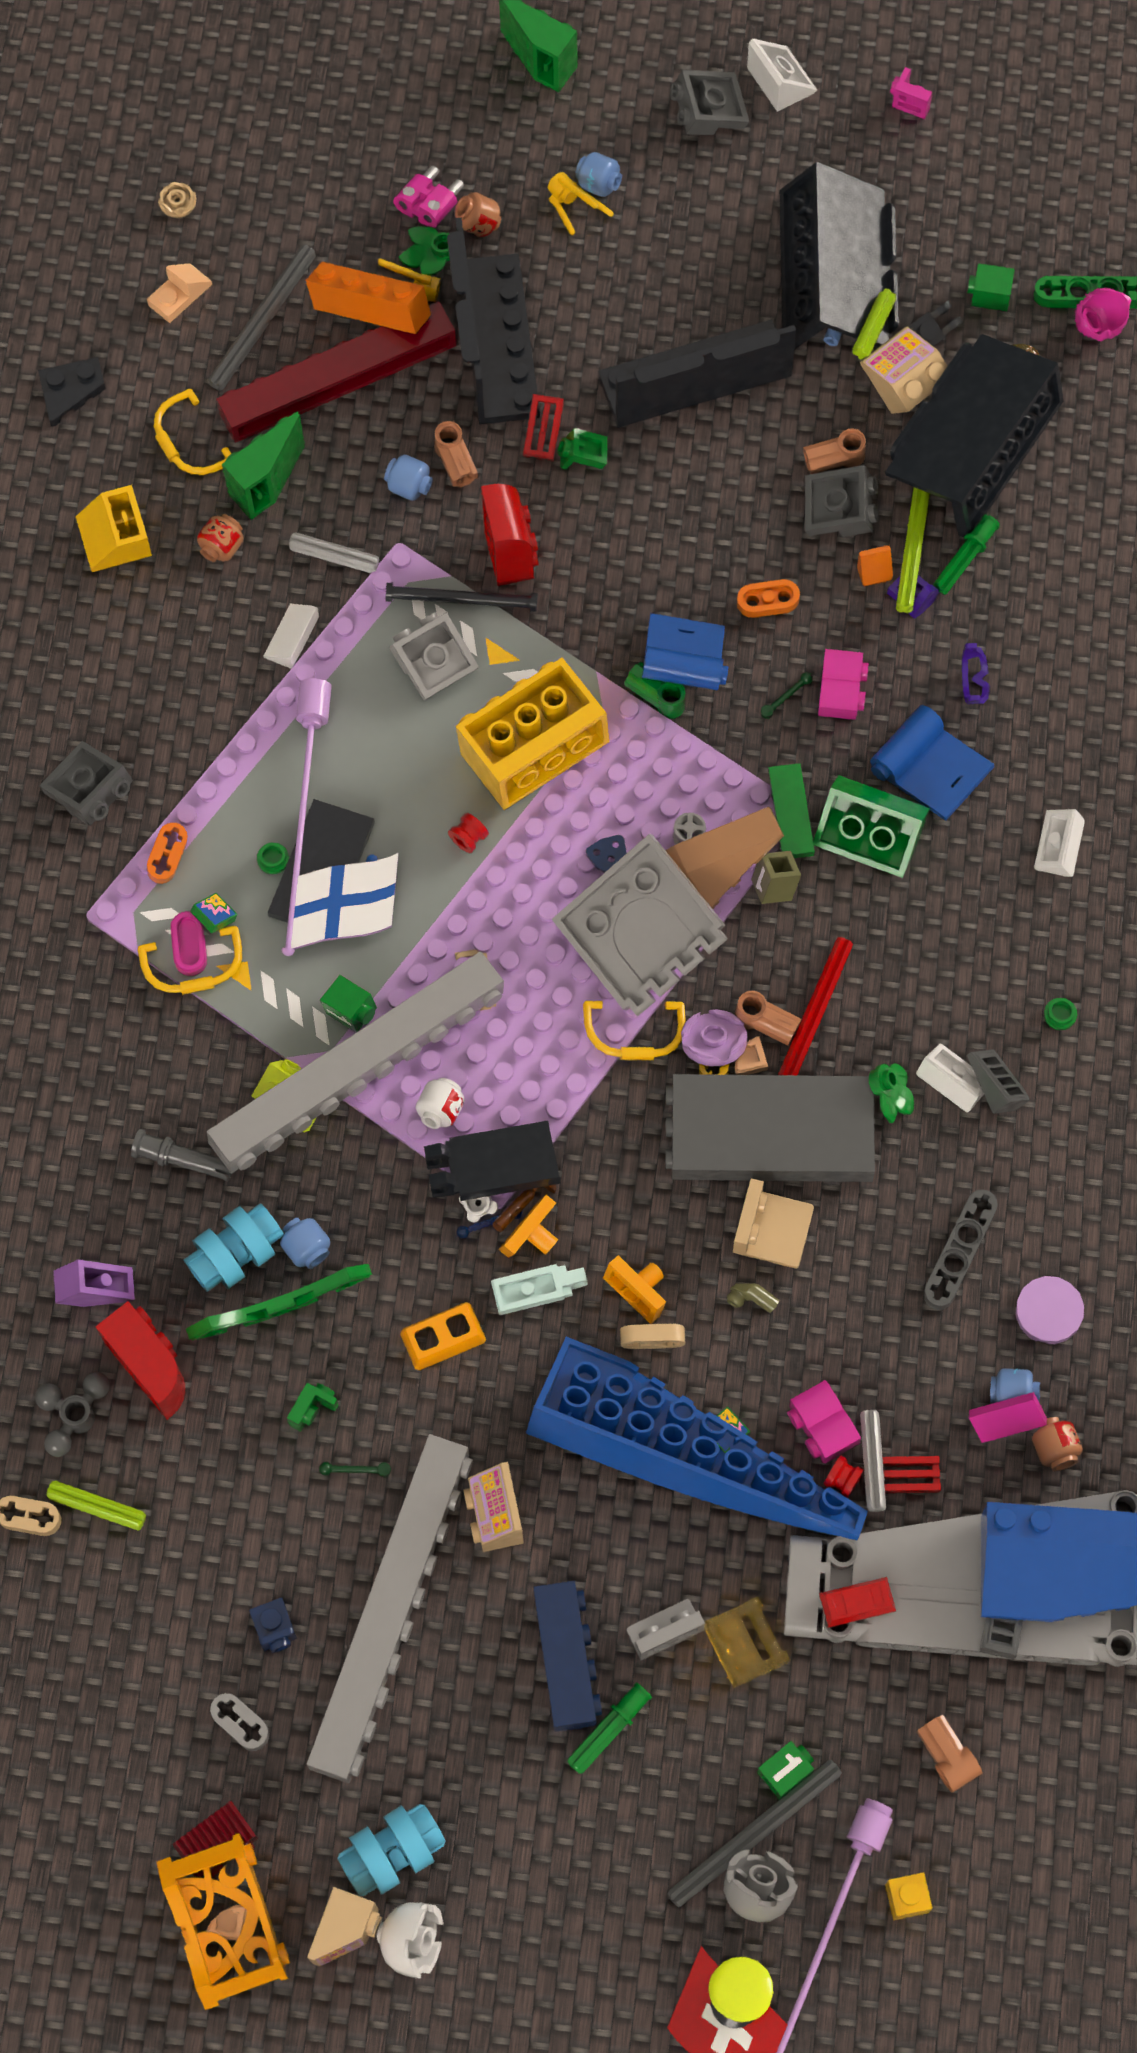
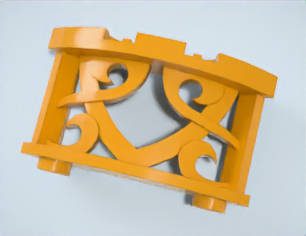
[156,1833,290,2010]

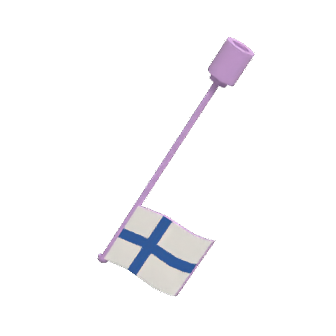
[282,678,398,956]

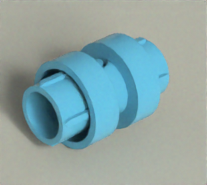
[184,1203,284,1292]
[337,1804,446,1896]

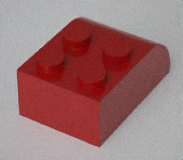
[481,484,539,586]
[95,1301,185,1420]

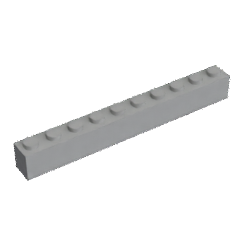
[207,951,504,1174]
[306,1434,473,1783]

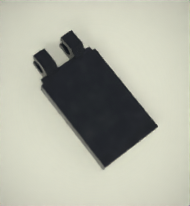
[424,1121,560,1201]

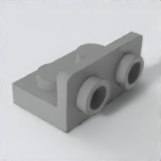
[627,1599,705,1660]

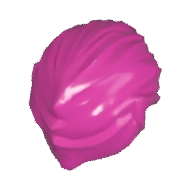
[1074,288,1132,342]

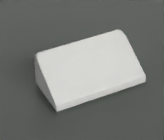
[264,604,319,668]
[1034,809,1084,877]
[916,1043,984,1112]

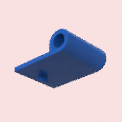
[642,613,728,691]
[870,705,994,821]

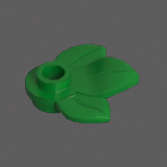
[399,226,450,276]
[869,1063,914,1124]

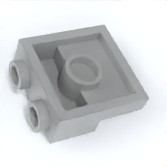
[389,612,479,701]

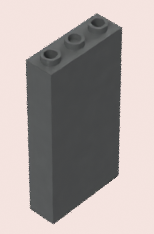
[665,1074,875,1182]

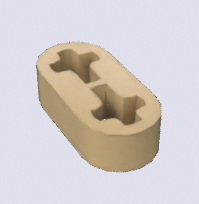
[620,1324,685,1349]
[0,1496,61,1536]

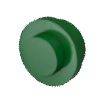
[257,843,289,874]
[1044,998,1077,1030]

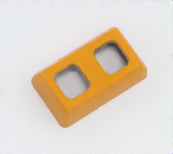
[400,1302,486,1370]

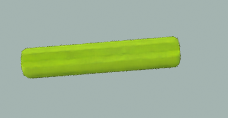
[852,289,896,360]
[46,1481,146,1531]

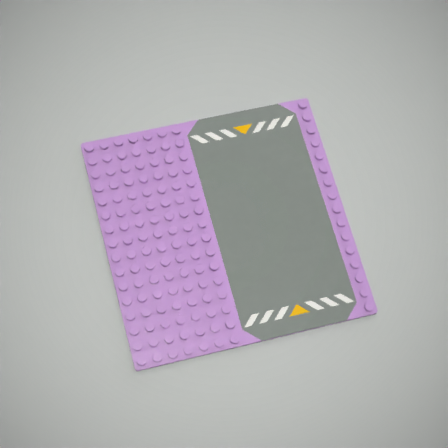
[87,543,780,1209]

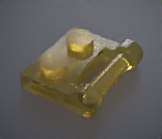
[704,1597,791,1688]

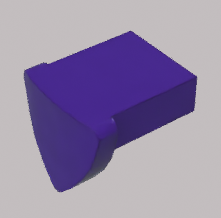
[887,575,939,618]

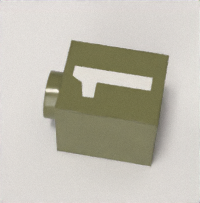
[751,851,801,904]

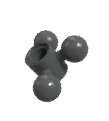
[35,1372,110,1457]

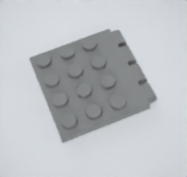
[552,834,727,1016]

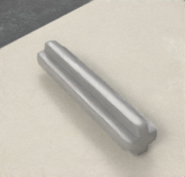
[289,532,379,573]
[860,1410,886,1512]

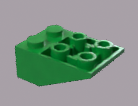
[499,0,578,92]
[222,412,305,520]

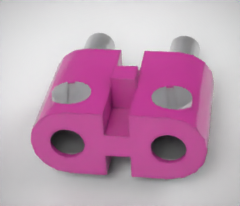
[393,166,464,228]

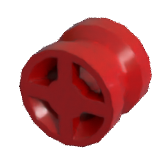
[448,813,489,854]
[823,1455,864,1498]

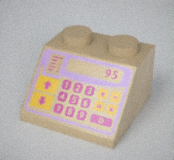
[859,326,947,414]
[463,1462,524,1552]
[307,1887,382,1967]

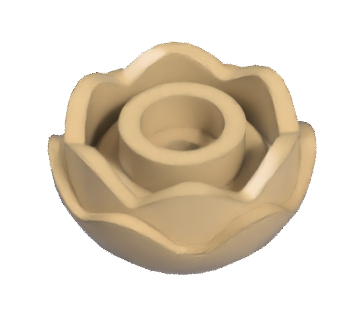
[158,182,196,218]

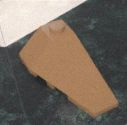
[665,807,784,909]

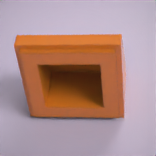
[857,545,893,586]

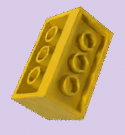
[455,657,610,810]

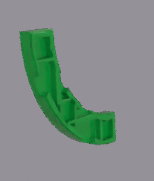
[186,1264,372,1341]

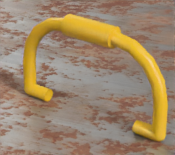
[153,389,232,475]
[137,926,242,995]
[583,1001,686,1060]

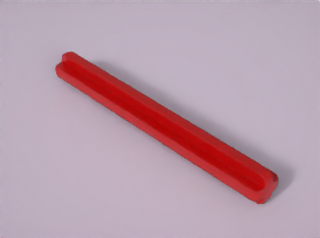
[778,937,853,1076]

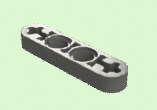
[923,1189,998,1310]

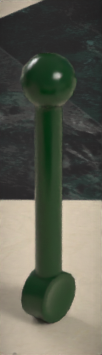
[761,672,813,719]
[319,1462,391,1477]

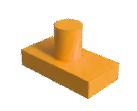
[498,1195,558,1258]
[603,1255,666,1324]

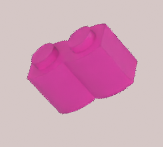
[818,649,869,720]
[787,1380,861,1464]

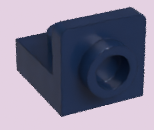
[249,1597,297,1653]

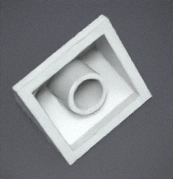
[747,38,817,112]

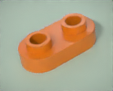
[737,579,800,618]

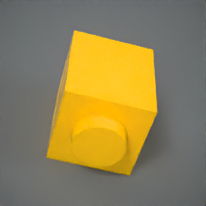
[885,1872,933,1921]

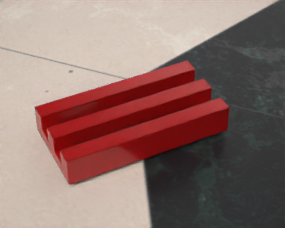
[523,394,564,462]
[882,1456,941,1493]

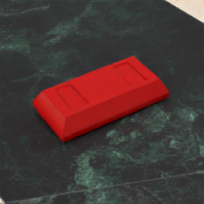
[819,1577,896,1628]

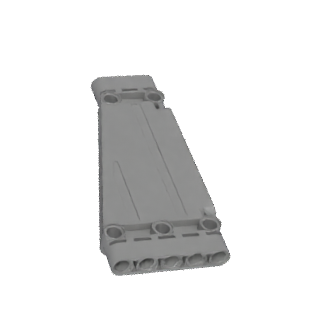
[784,1490,1137,1667]

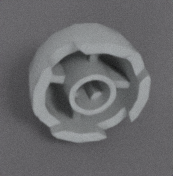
[724,1850,798,1922]

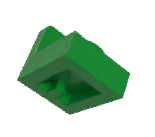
[558,428,608,469]
[287,1383,339,1432]

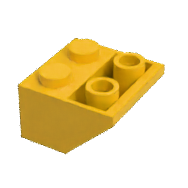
[75,485,152,572]

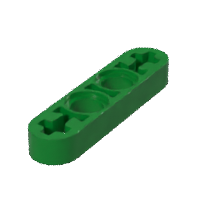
[1033,276,1137,308]

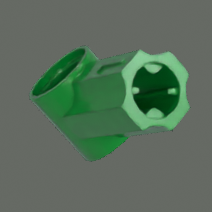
[624,662,685,719]

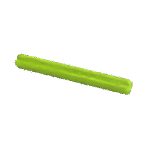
[896,487,930,614]

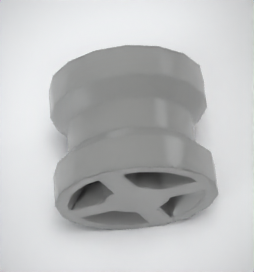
[673,812,706,845]

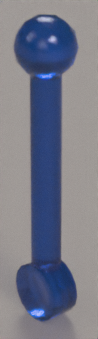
[456,1210,523,1239]

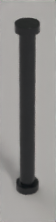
[385,583,538,612]

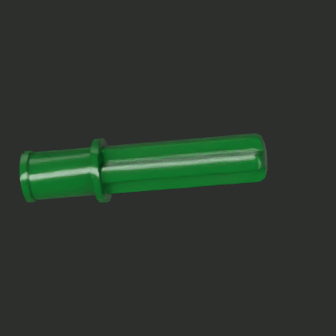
[933,514,1000,595]
[567,1682,652,1774]

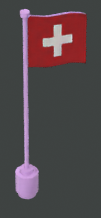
[667,1798,893,2053]

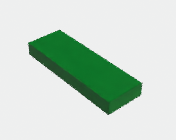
[768,763,815,858]

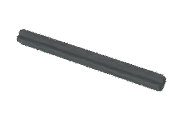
[208,245,316,391]
[668,1760,842,1907]

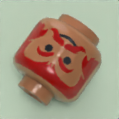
[455,192,501,237]
[197,514,244,562]
[1032,1417,1083,1471]

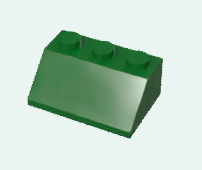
[813,775,930,878]

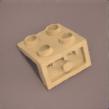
[733,1178,814,1269]

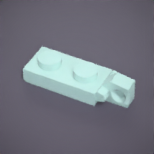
[491,1264,588,1316]

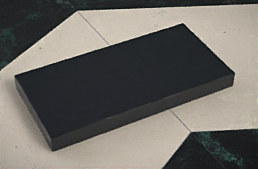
[268,799,375,923]

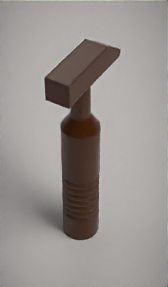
[492,1185,557,1232]

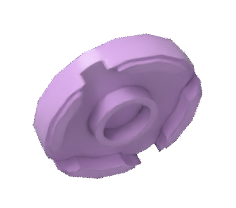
[681,1009,747,1067]
[1015,1276,1084,1345]

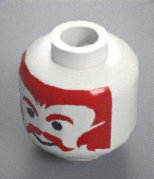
[415,1078,465,1129]

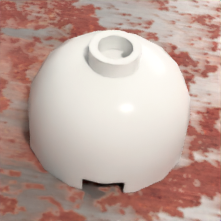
[377,1902,443,1978]

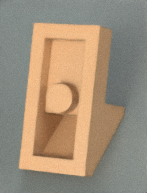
[147,264,212,323]

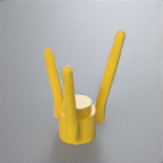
[547,172,614,235]
[378,259,441,302]

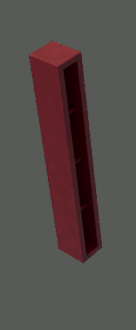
[216,302,457,443]

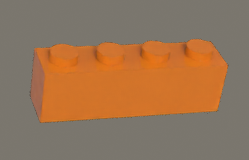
[306,262,431,334]

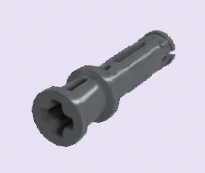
[131,1128,231,1182]

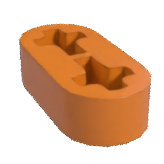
[146,822,188,884]

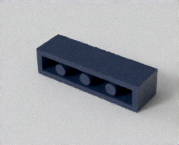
[533,1581,602,1732]

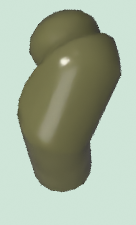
[726,1283,779,1313]

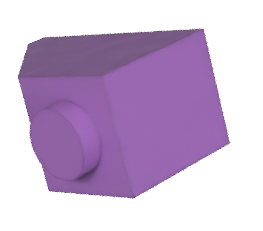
[54,1260,135,1307]

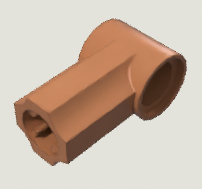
[434,421,478,488]
[803,428,866,474]
[734,991,801,1046]
[917,1715,982,1793]

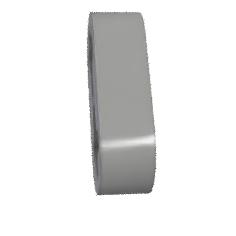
[210,1693,269,1751]

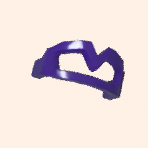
[961,643,990,704]

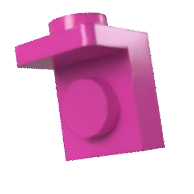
[890,67,932,119]

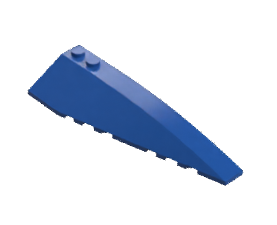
[526,1337,868,1541]
[981,1502,1137,1622]

